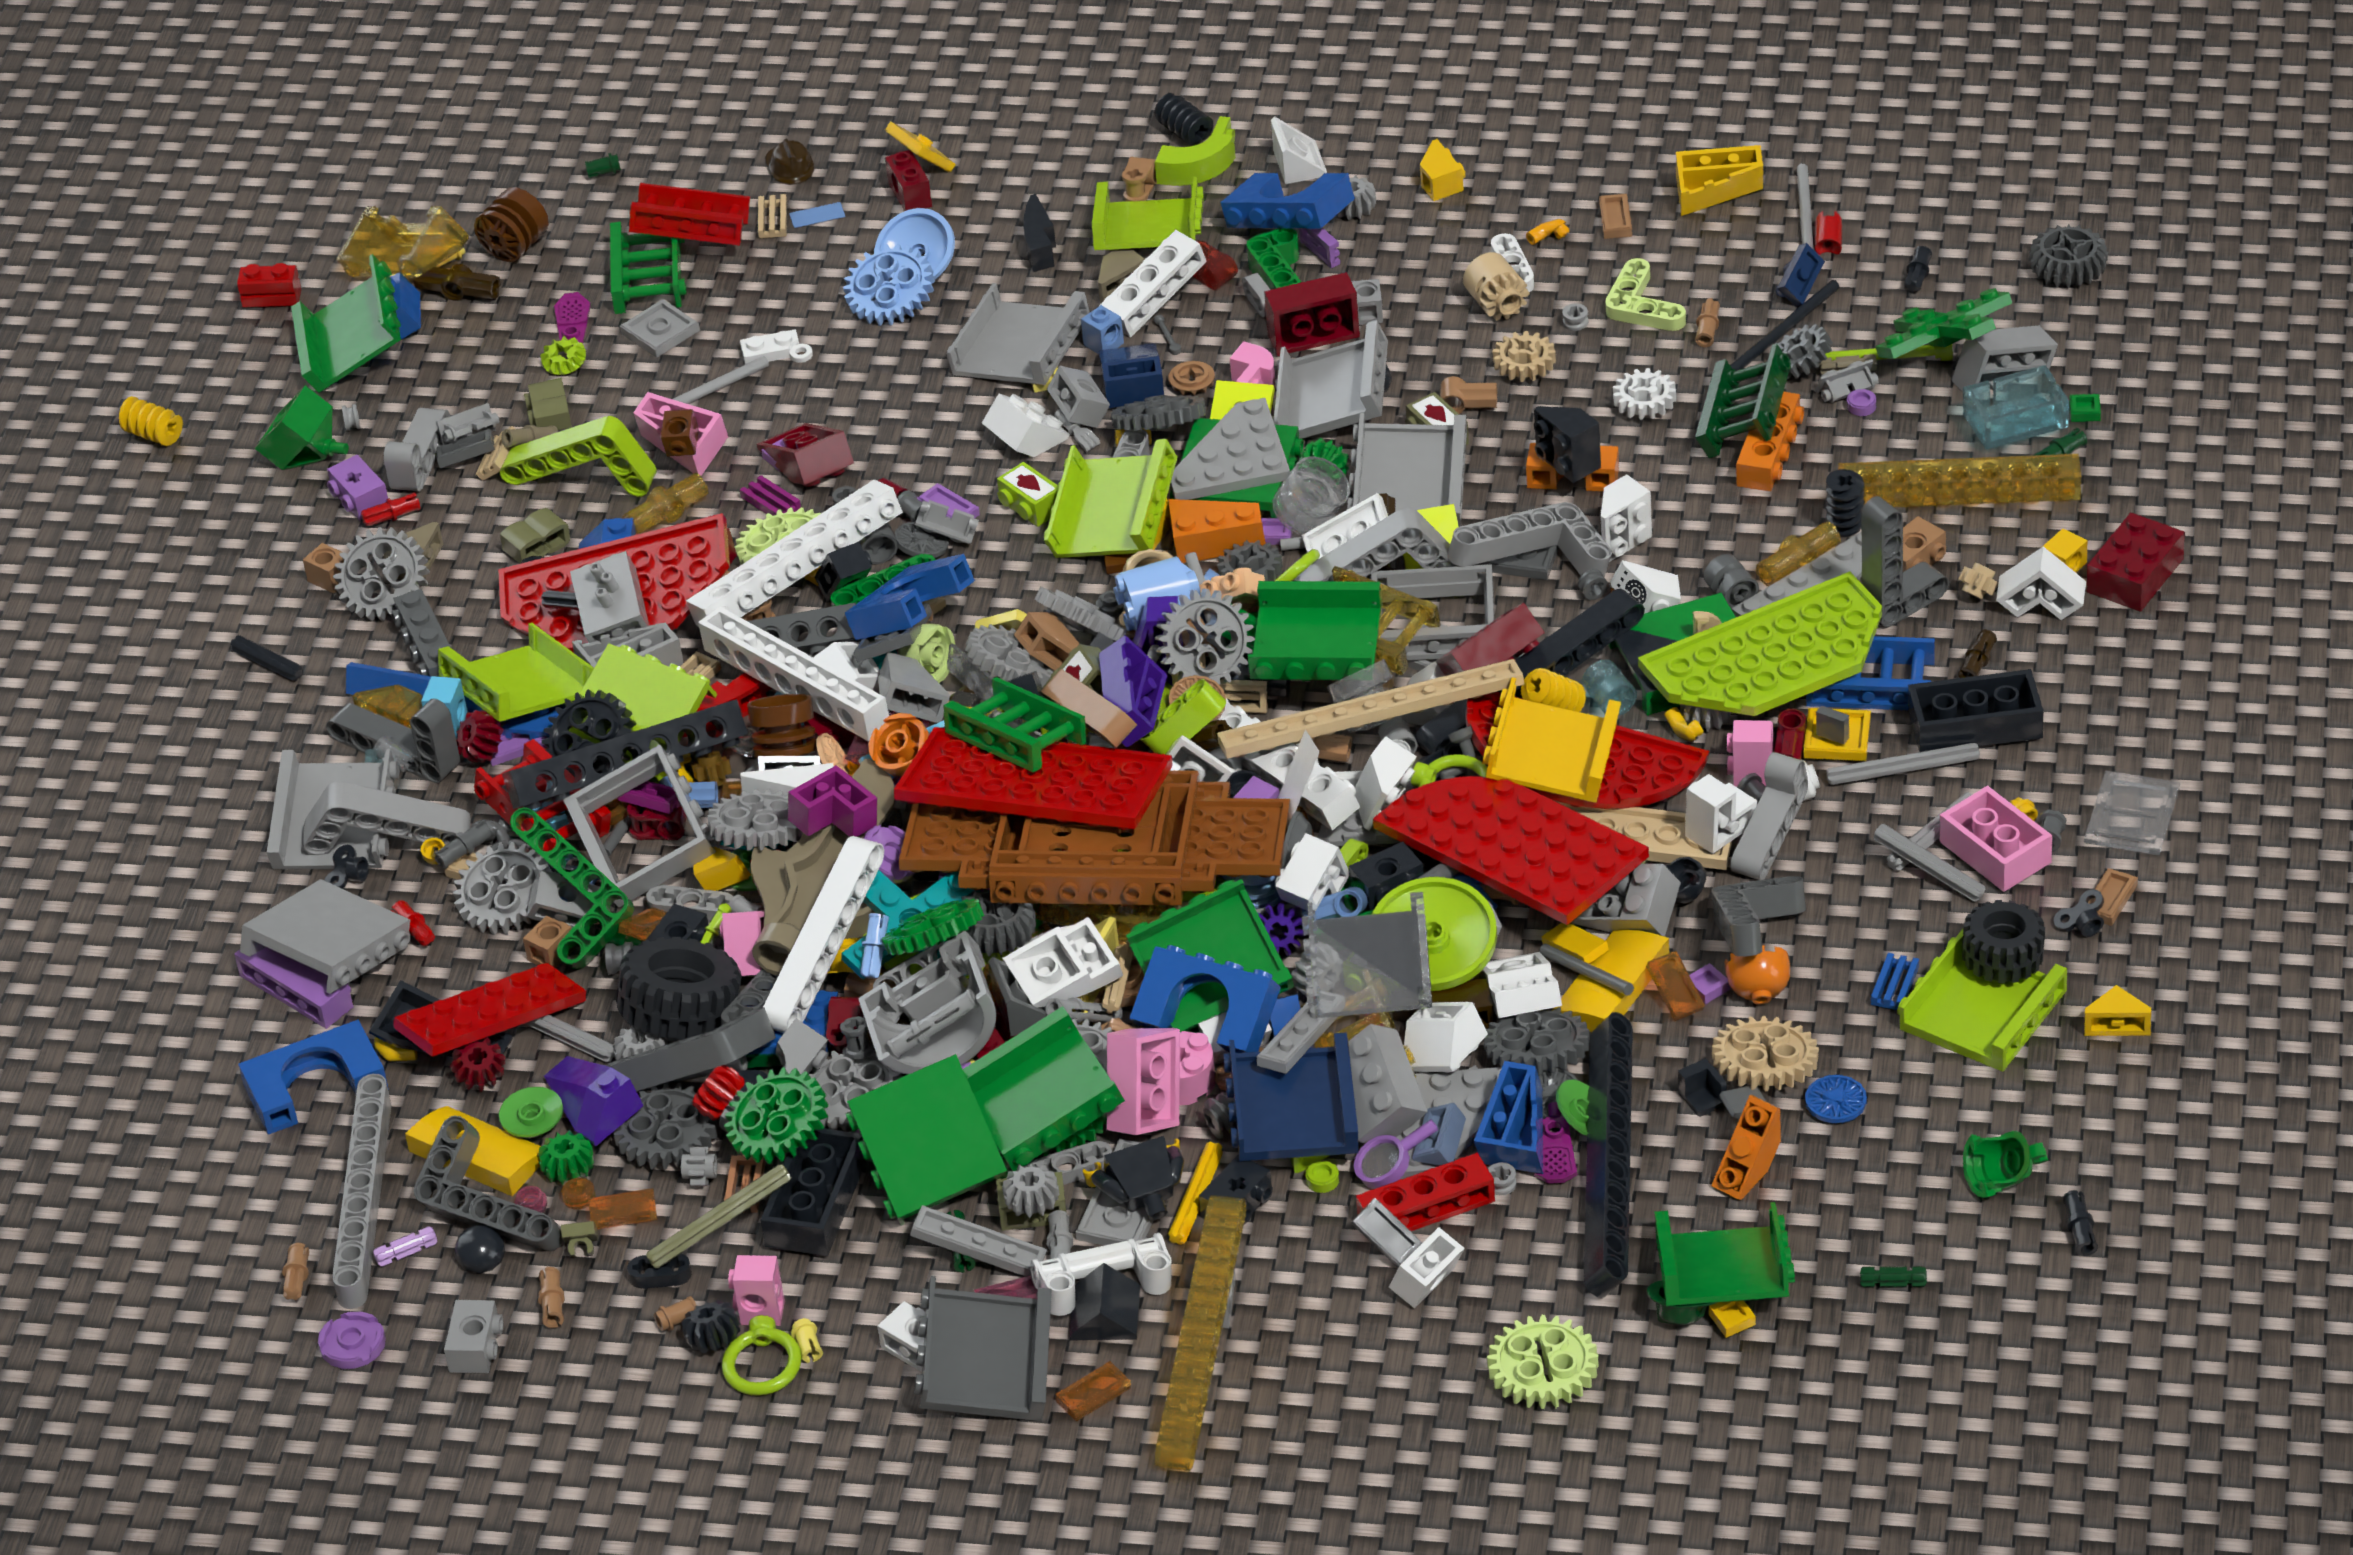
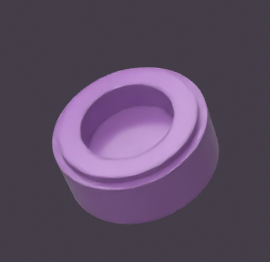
[1847,389,1876,416]

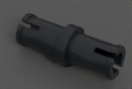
[2063,1190,2098,1256]

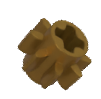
[692,751,732,786]

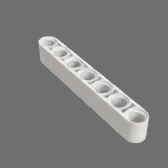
[763,836,884,1033]

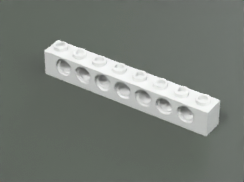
[686,480,903,627]
[698,607,889,741]
[1217,699,1360,831]

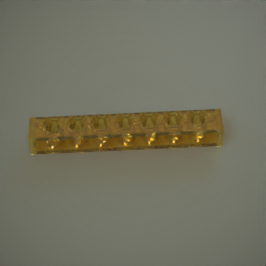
[1838,454,2081,507]

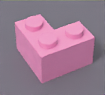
[1727,720,1773,787]
[720,911,765,976]

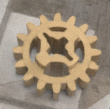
[1493,331,1556,382]

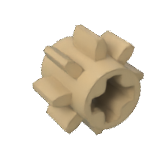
[1958,562,1999,600]

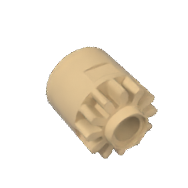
[1463,252,1530,321]

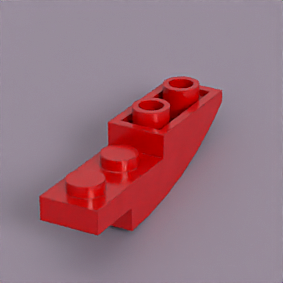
[682,672,772,738]

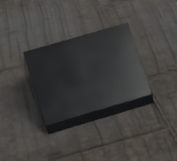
[1069,1263,1141,1341]

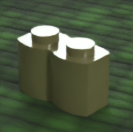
[524,378,572,430]
[500,508,570,564]

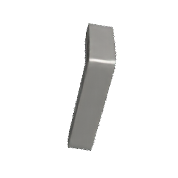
[1448,502,1612,577]
[1294,507,1457,582]
[304,781,471,855]

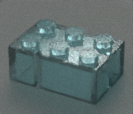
[1963,365,2069,450]

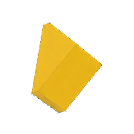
[693,846,751,891]
[2084,985,2151,1036]

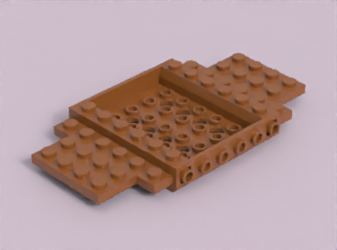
[899,770,1290,905]

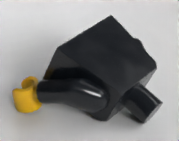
[1082,1136,1184,1220]

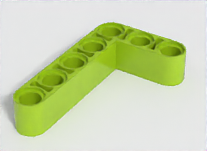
[500,416,657,497]
[1140,679,1226,754]

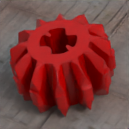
[692,1065,744,1121]

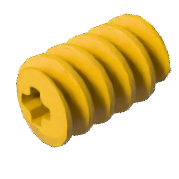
[119,396,183,446]
[1521,668,1586,712]

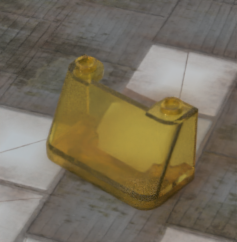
[336,206,469,278]

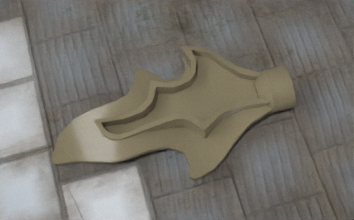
[751,758,896,976]

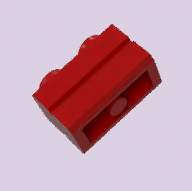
[237,263,301,307]

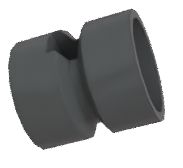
[858,522,898,564]
[1704,554,1759,610]

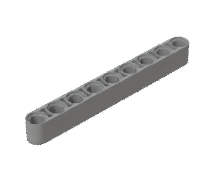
[332,1074,392,1309]

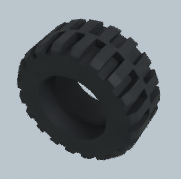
[616,937,742,1042]

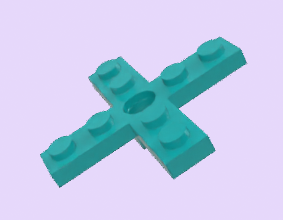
[841,870,981,980]

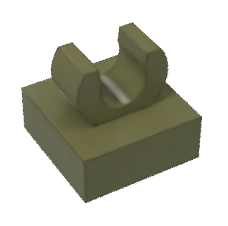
[561,1221,598,1258]

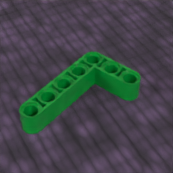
[510,808,634,970]

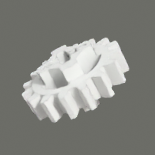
[1613,368,1676,420]

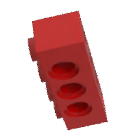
[1356,1153,1495,1231]

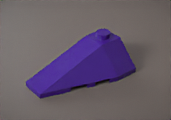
[544,1056,644,1146]

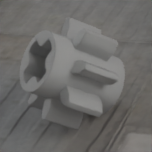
[681,1147,717,1186]

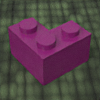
[788,765,878,837]

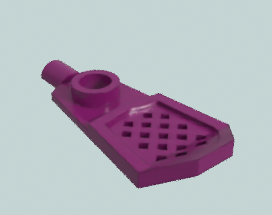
[554,292,591,355]
[1534,1102,1577,1183]

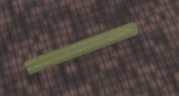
[646,1164,791,1269]

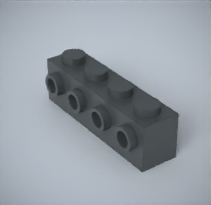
[391,589,451,677]

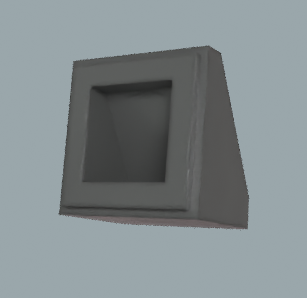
[1719,1086,1767,1119]

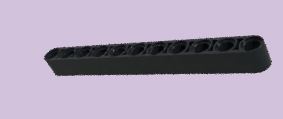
[1584,1012,1633,1298]

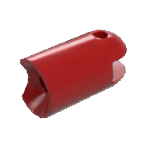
[1815,210,1842,255]

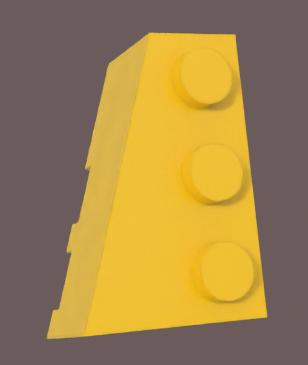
[1676,145,1763,216]

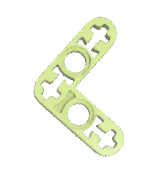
[1605,258,1686,331]

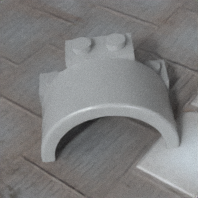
[858,931,996,1074]

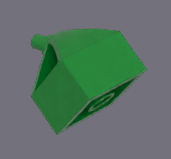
[255,385,349,470]

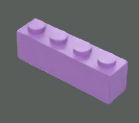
[234,947,353,1029]

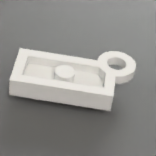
[740,329,813,365]

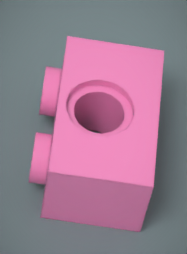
[728,1255,785,1326]

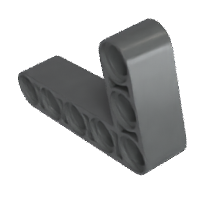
[1861,496,1949,627]
[326,698,460,783]
[1711,876,1806,957]
[605,1007,776,1091]
[414,1116,563,1251]

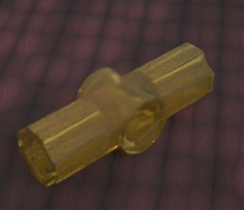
[622,473,709,535]
[1756,521,1840,587]

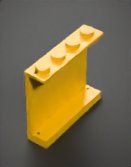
[1482,677,1621,803]

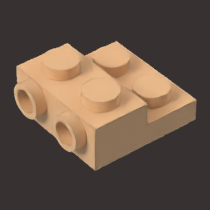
[1199,568,1265,613]

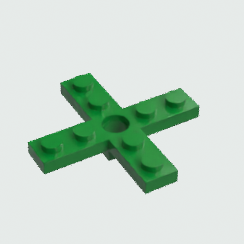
[1875,288,2012,359]

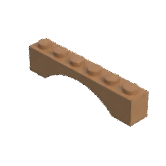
[1014,612,1147,752]

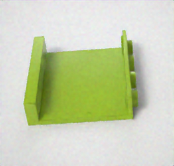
[1092,177,1204,250]
[1044,439,1178,558]
[438,623,594,722]

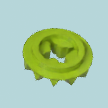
[540,336,586,375]

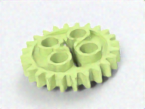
[735,507,821,565]
[1487,1315,1599,1409]

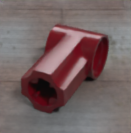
[1774,709,1806,760]

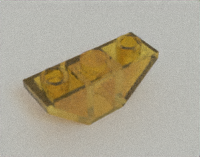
[352,685,422,728]

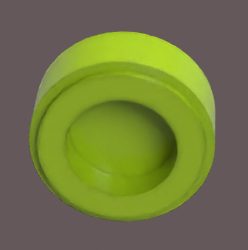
[1306,1161,1339,1193]

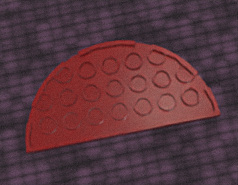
[1465,691,1710,809]

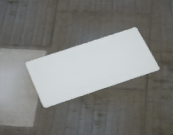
[1277,730,1319,830]

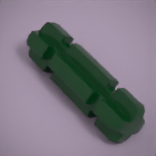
[1860,1266,1927,1287]

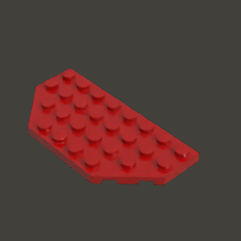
[498,513,730,653]

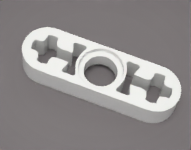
[1491,234,1534,292]

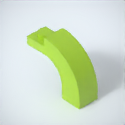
[1155,116,1236,186]

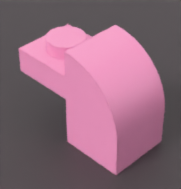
[1230,341,1275,388]

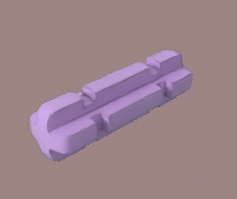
[373,1226,437,1267]

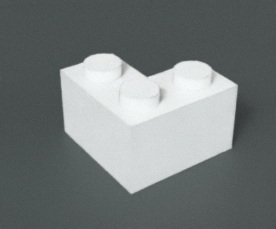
[1996,546,2086,620]
[1685,774,1757,854]
[1275,833,1349,913]

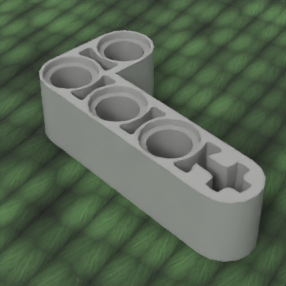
[384,408,450,492]
[1731,752,1808,880]

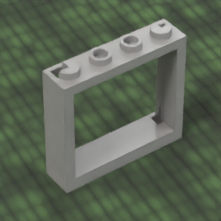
[1371,564,1495,662]
[563,745,716,907]

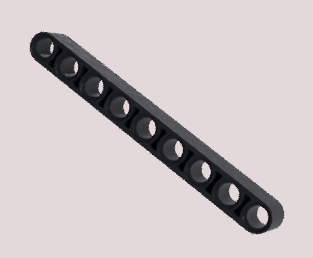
[1415,589,1645,755]

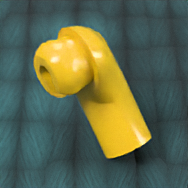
[1664,707,1704,742]

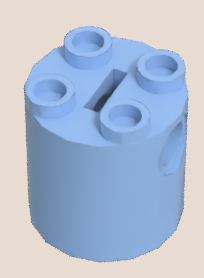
[1114,556,1200,631]

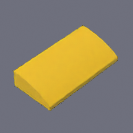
[1551,930,1669,1032]
[405,1106,541,1196]

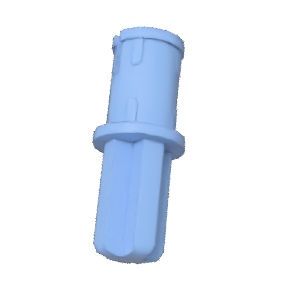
[860,913,890,979]

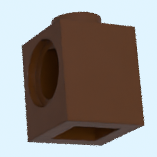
[660,409,699,457]

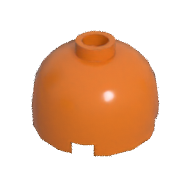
[868,713,929,777]
[1724,945,1790,1004]

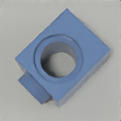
[1081,305,1124,354]

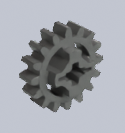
[1777,324,1833,379]
[1217,540,1283,581]

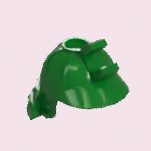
[1963,1131,2048,1197]

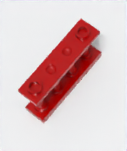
[629,183,750,246]
[474,739,611,852]

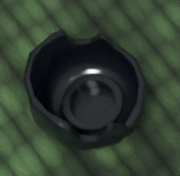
[1665,857,1706,904]
[454,1225,505,1273]

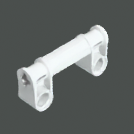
[1030,1232,1171,1316]

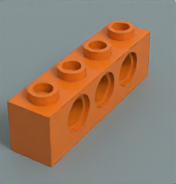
[1736,392,1804,491]

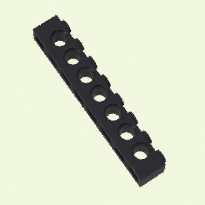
[502,699,748,810]

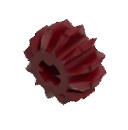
[456,710,503,763]
[451,1037,506,1092]

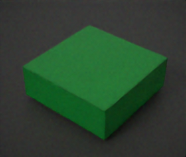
[2070,394,2101,422]

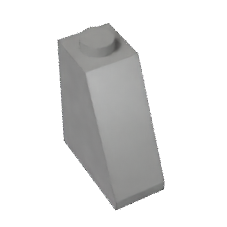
[878,652,950,723]

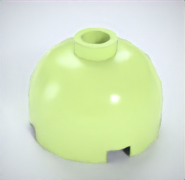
[898,623,956,683]

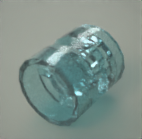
[1582,660,1637,716]

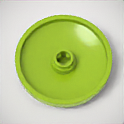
[1370,877,1497,991]

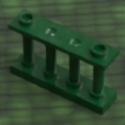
[1695,343,1791,458]

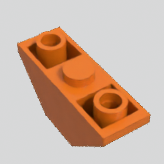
[1711,1095,1781,1200]

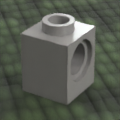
[1351,279,1383,325]

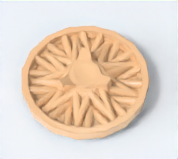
[816,733,849,775]

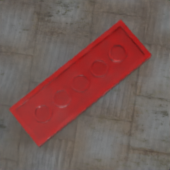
[394,963,586,1057]

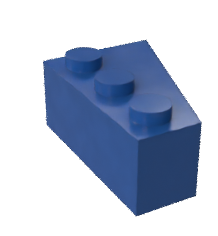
[1474,1061,1543,1174]

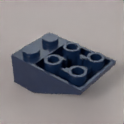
[1098,343,1164,408]

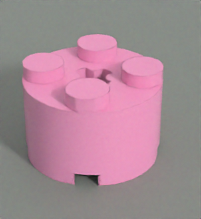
[1180,1031,1216,1105]

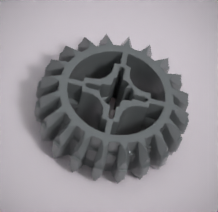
[2029,224,2108,288]
[962,888,1036,956]

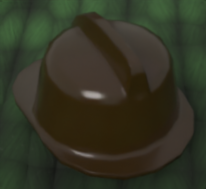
[765,139,814,185]

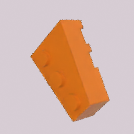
[1168,499,1266,563]

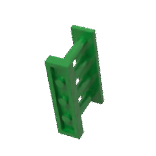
[610,222,687,314]
[943,677,1086,772]

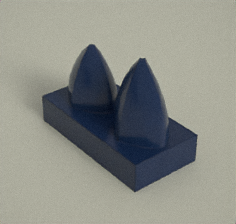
[1775,243,1825,307]

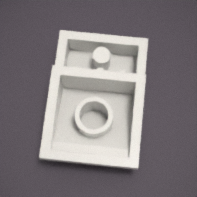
[1003,917,1123,1008]
[1479,952,1562,1018]

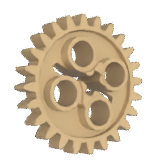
[1712,1016,1819,1091]

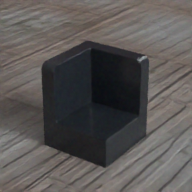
[1678,1058,1727,1117]

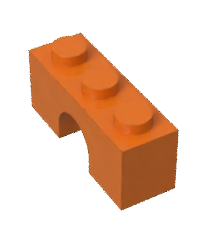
[1526,443,1619,491]

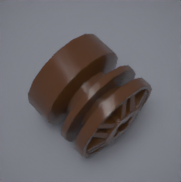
[474,187,549,262]
[747,694,817,758]

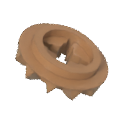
[1169,361,1215,396]

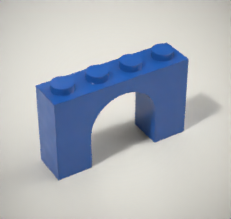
[1220,173,1355,229]
[845,554,975,640]
[1130,945,1281,1053]
[238,1019,389,1135]

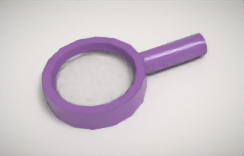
[1354,1119,1439,1189]

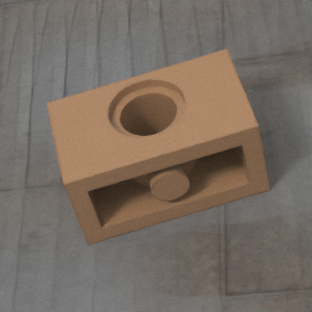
[1903,516,1946,572]

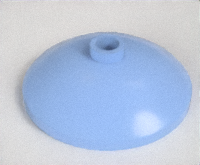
[875,208,955,279]

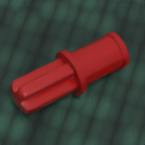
[361,492,421,526]
[391,900,435,946]

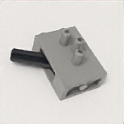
[541,551,649,643]

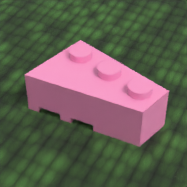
[633,392,728,478]

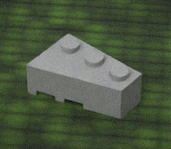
[572,623,683,668]

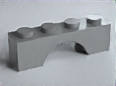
[719,1018,828,1133]

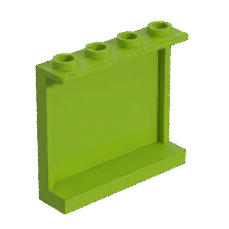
[568,643,717,784]
[1897,929,2067,1072]

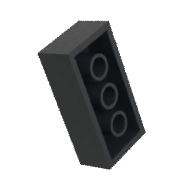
[1908,669,2044,752]
[760,1128,867,1256]

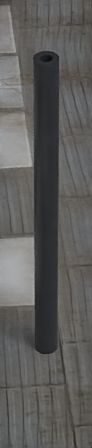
[1730,280,1840,371]

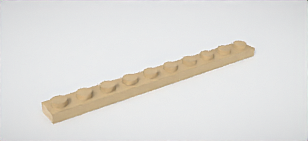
[1217,659,1524,759]

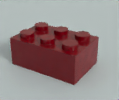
[1264,272,1360,356]
[2086,512,2185,612]
[1435,603,1545,676]

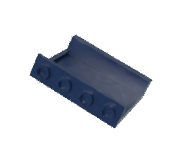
[1223,1032,1358,1161]

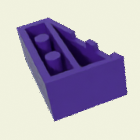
[1099,635,1167,747]

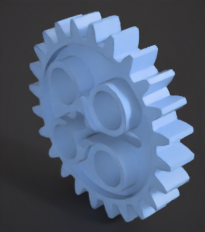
[843,243,935,326]

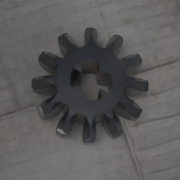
[682,1300,741,1353]

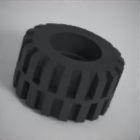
[1962,900,2045,983]

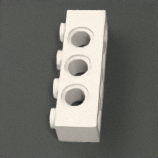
[1099,230,1207,338]

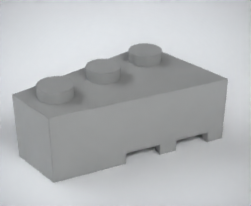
[1952,325,2058,400]
[1349,1024,1428,1143]

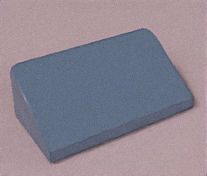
[1412,1103,1466,1166]

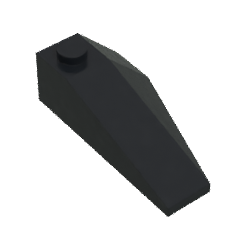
[369,980,513,1057]

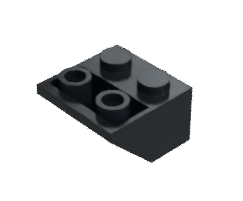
[1534,406,1601,483]

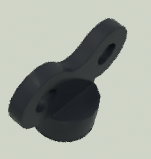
[324,844,369,889]
[2054,889,2104,937]

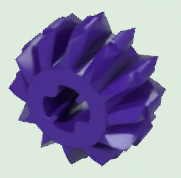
[1257,903,1305,956]

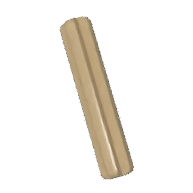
[1102,943,1134,1014]

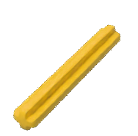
[1168,1141,1223,1245]

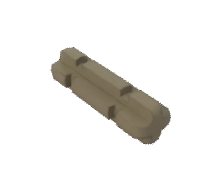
[1819,354,1877,375]

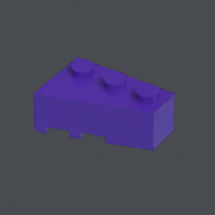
[1133,596,1183,687]

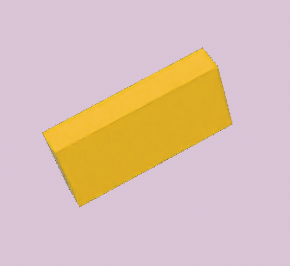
[1541,923,1609,964]

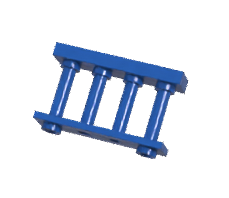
[1806,636,1935,710]

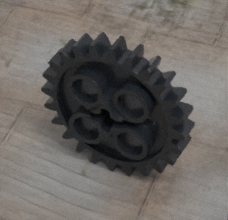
[542,689,636,777]

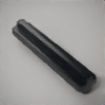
[230,635,303,681]

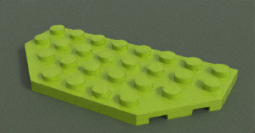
[1638,571,1882,716]

